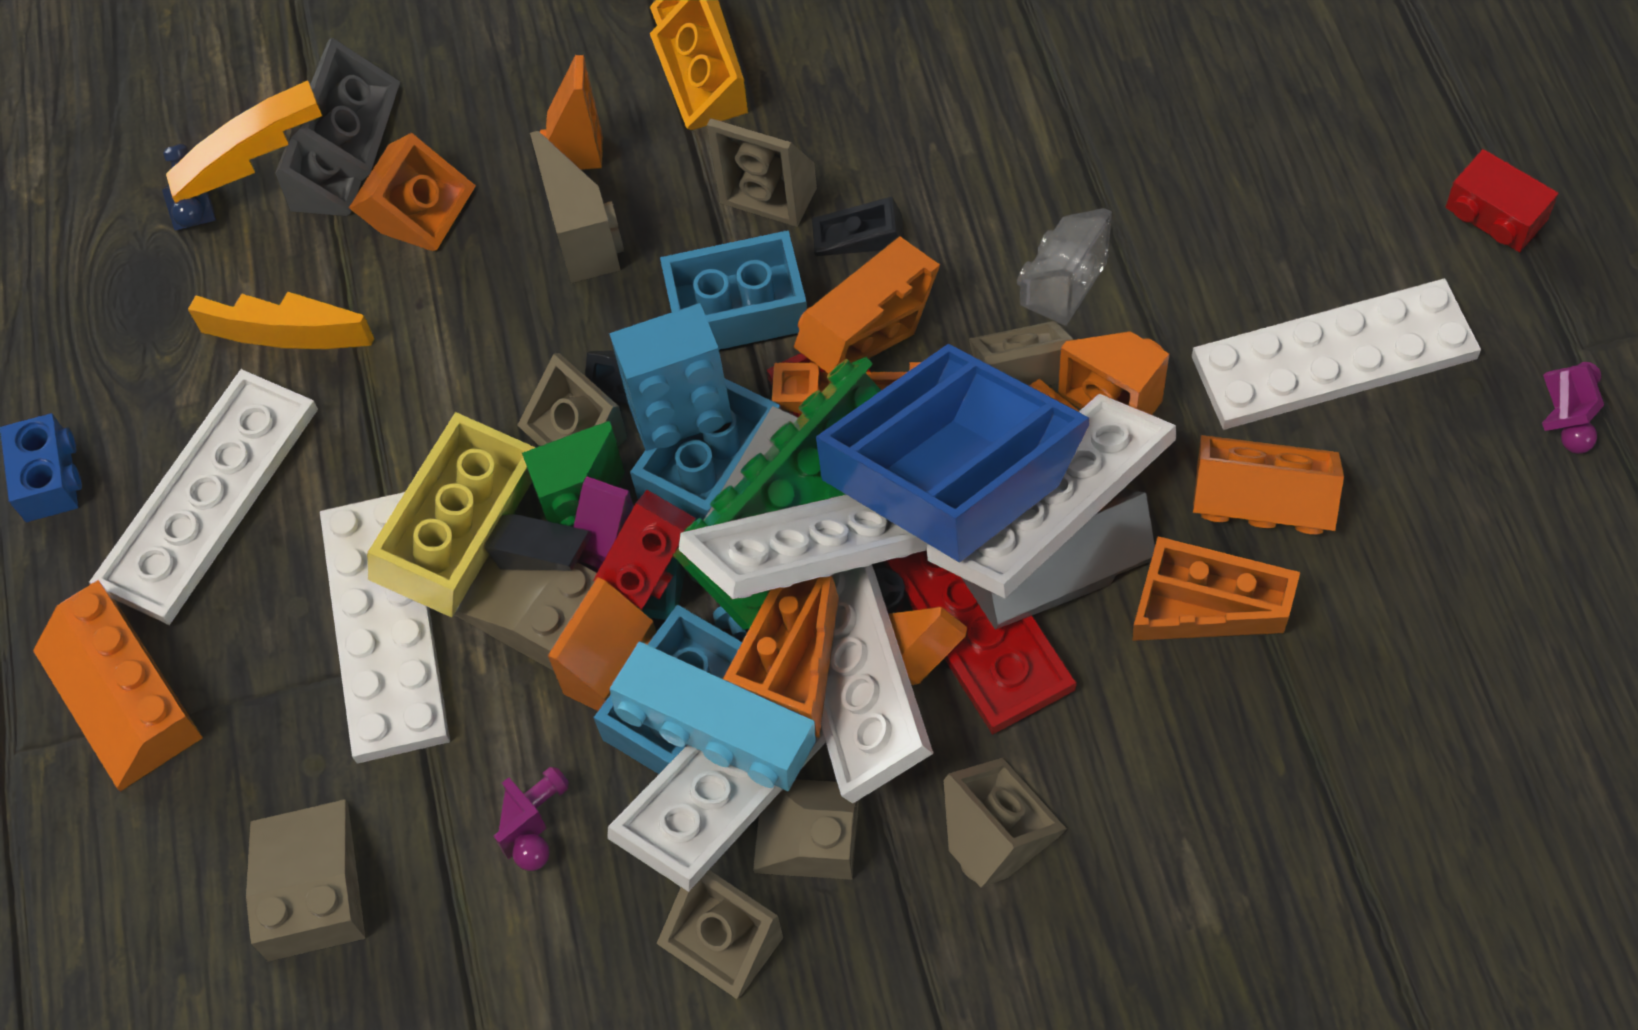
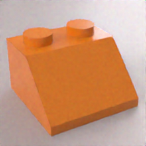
[349,133,476,251]
[1058,331,1169,415]
[548,577,657,711]

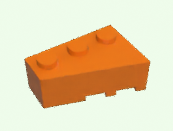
[794,237,940,373]
[1132,536,1300,641]
[723,575,839,738]

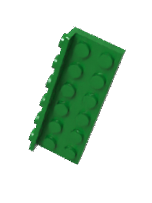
[673,356,882,630]

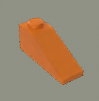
[540,55,603,170]

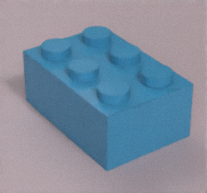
[660,230,807,350]
[609,303,733,451]
[630,378,781,521]
[593,605,742,774]

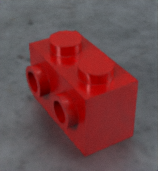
[1445,149,1559,253]
[593,490,696,609]

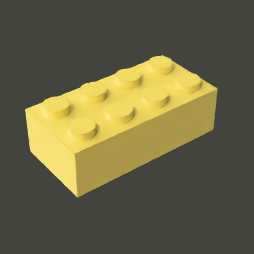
[367,412,536,618]

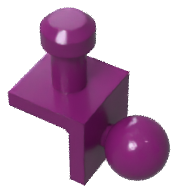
[1542,362,1604,454]
[493,767,569,871]

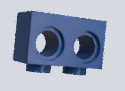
[0,413,82,522]

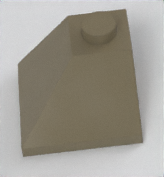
[944,758,1067,888]
[753,779,859,880]

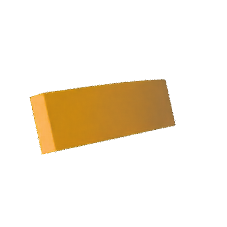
[166,80,322,203]
[188,292,375,349]

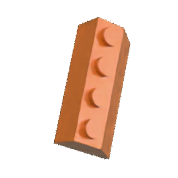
[33,580,203,792]

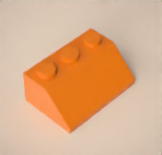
[1193,435,1344,534]

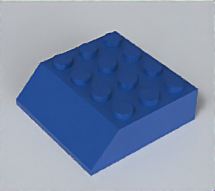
[816,344,1089,563]

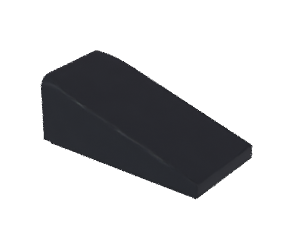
[812,197,905,256]
[485,514,592,571]

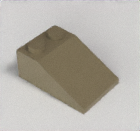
[707,118,817,227]
[530,131,624,283]
[454,555,597,671]
[246,799,366,962]

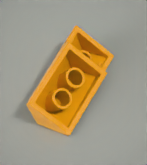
[650,0,748,130]

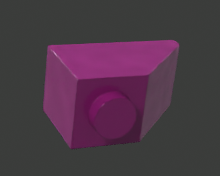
[574,476,633,573]

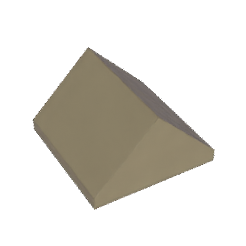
[969,321,1073,386]
[517,353,628,447]
[656,870,783,999]

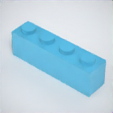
[610,641,816,791]

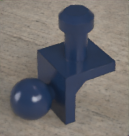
[162,144,216,230]

